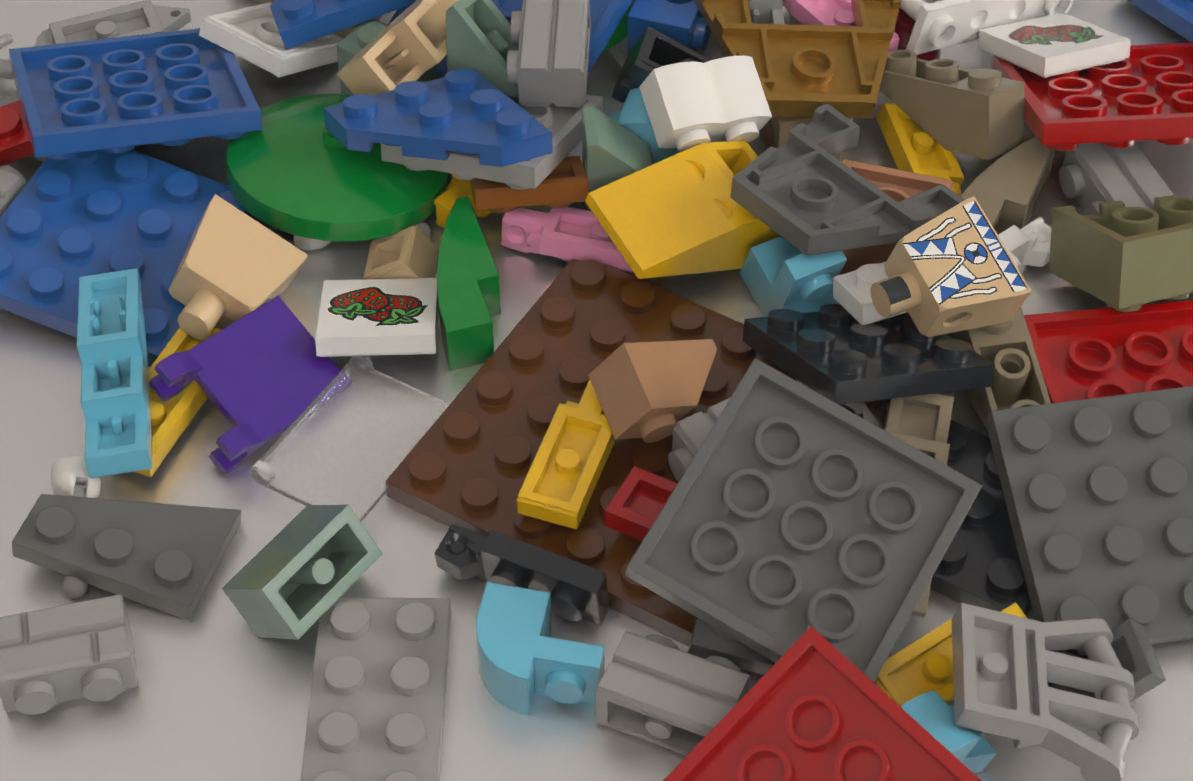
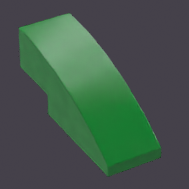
[436,196,501,371]

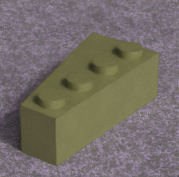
[1049,195,1193,312]

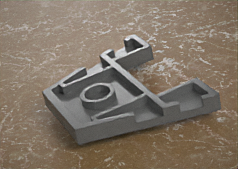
[730,103,965,256]

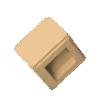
[363,225,439,279]

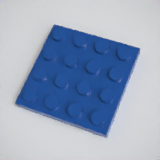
[9,28,262,160]
[0,150,265,367]

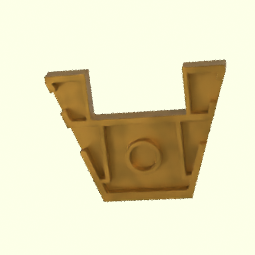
[695,0,902,118]

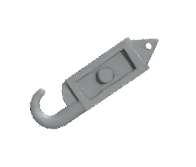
[0,0,191,79]

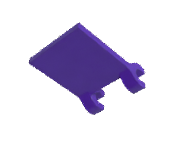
[148,296,352,475]

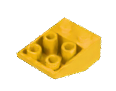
[585,140,780,279]

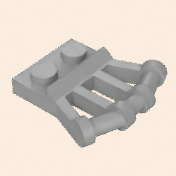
[952,603,1139,781]

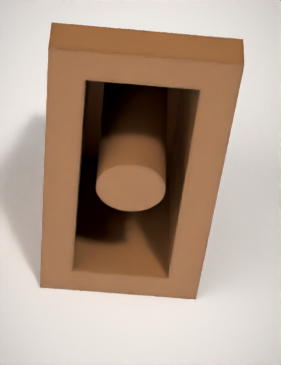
[588,339,717,443]

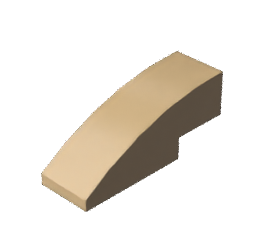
[337,0,459,96]

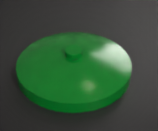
[226,94,448,242]

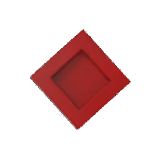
[0,100,34,167]
[605,466,678,541]

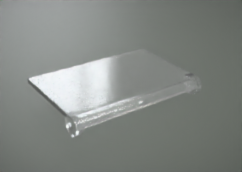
[249,356,450,522]

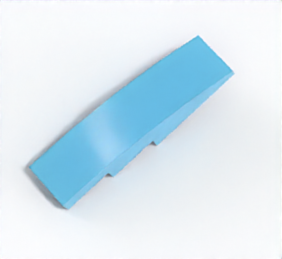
[77,268,152,478]

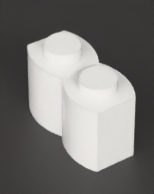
[639,56,772,153]

